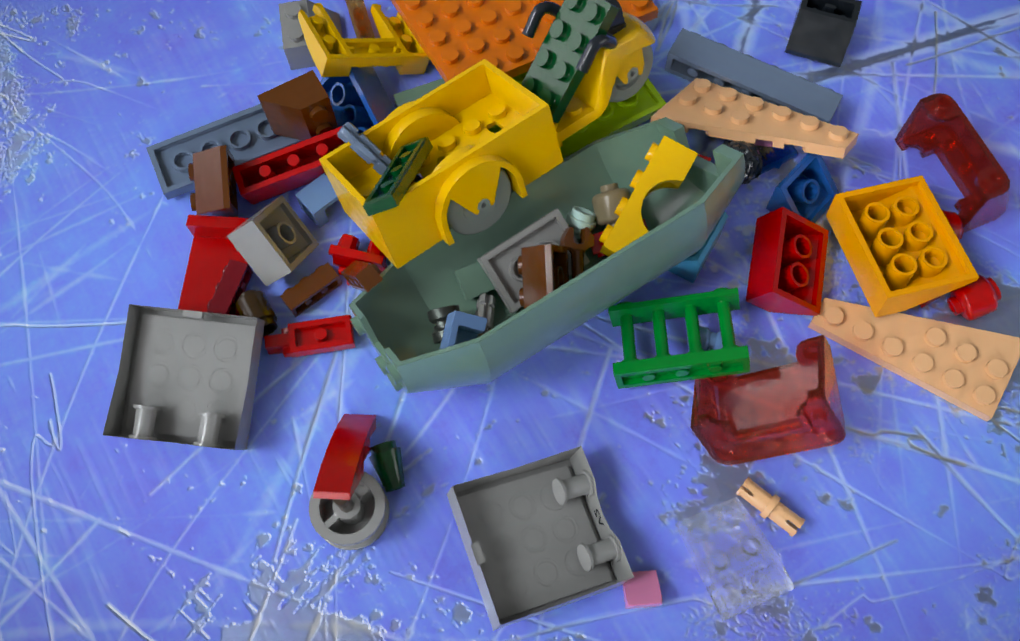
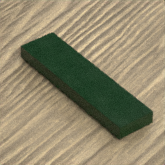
[363,137,433,216]

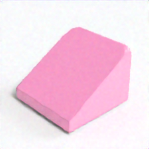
[622,570,663,609]

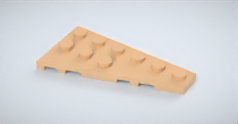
[651,78,859,159]
[808,298,1020,422]

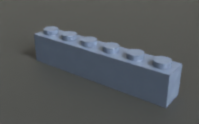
[664,28,843,123]

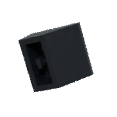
[785,0,862,67]

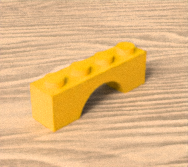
[599,135,698,257]

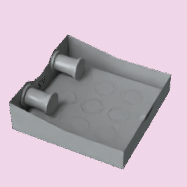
[103,304,265,450]
[447,446,634,631]

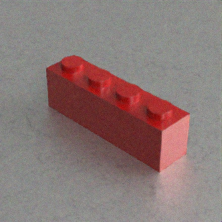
[232,126,345,205]

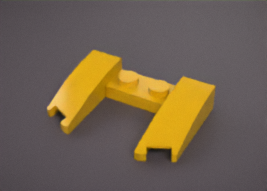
[298,3,430,77]

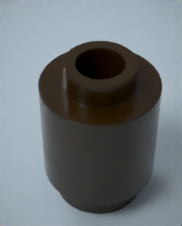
[235,290,278,337]

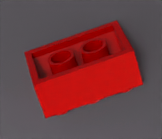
[746,207,829,316]

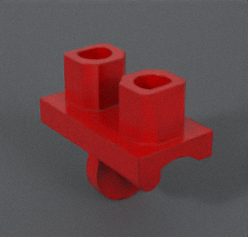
[328,234,388,286]

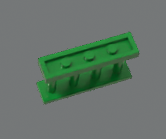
[608,288,750,389]

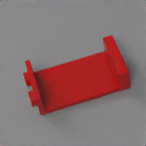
[178,214,250,316]

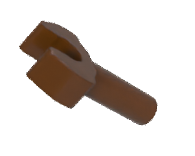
[560,227,594,279]

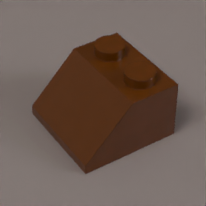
[257,70,338,141]
[188,145,238,217]
[518,244,569,309]

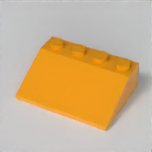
[826,175,979,318]

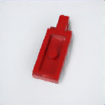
[264,315,356,358]

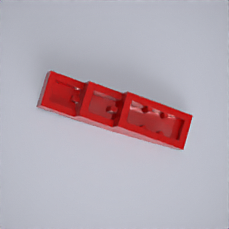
[313,414,376,500]

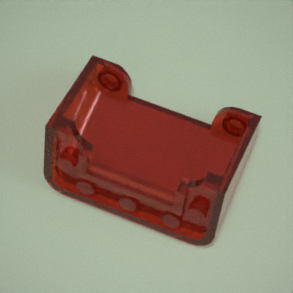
[895,93,1010,233]
[690,335,846,465]

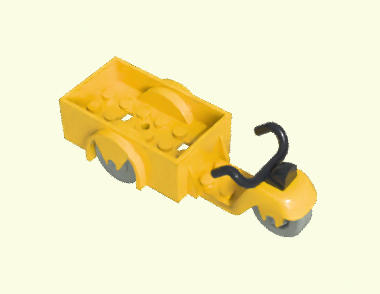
[319,0,656,269]

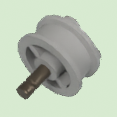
[309,472,390,550]

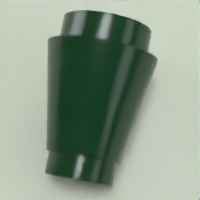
[369,440,405,493]

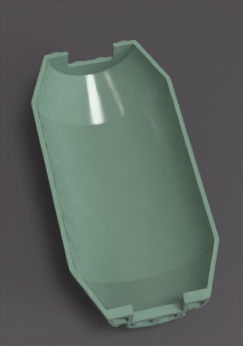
[349,117,745,393]

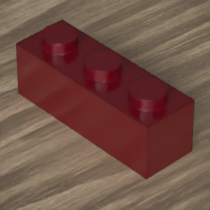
[207,259,253,315]

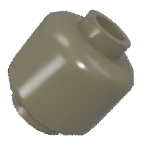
[592,183,631,228]

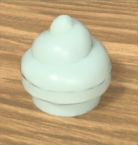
[566,206,597,239]

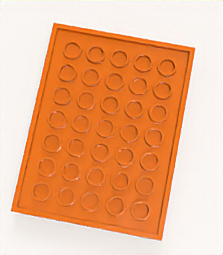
[390,0,658,82]

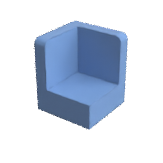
[295,173,338,229]
[440,310,487,349]

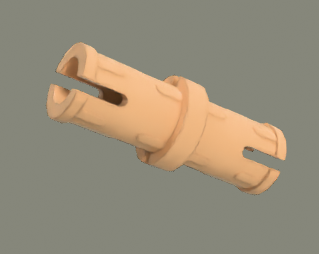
[735,477,805,537]

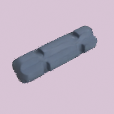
[337,122,392,175]

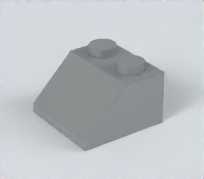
[279,0,343,70]
[227,195,319,287]

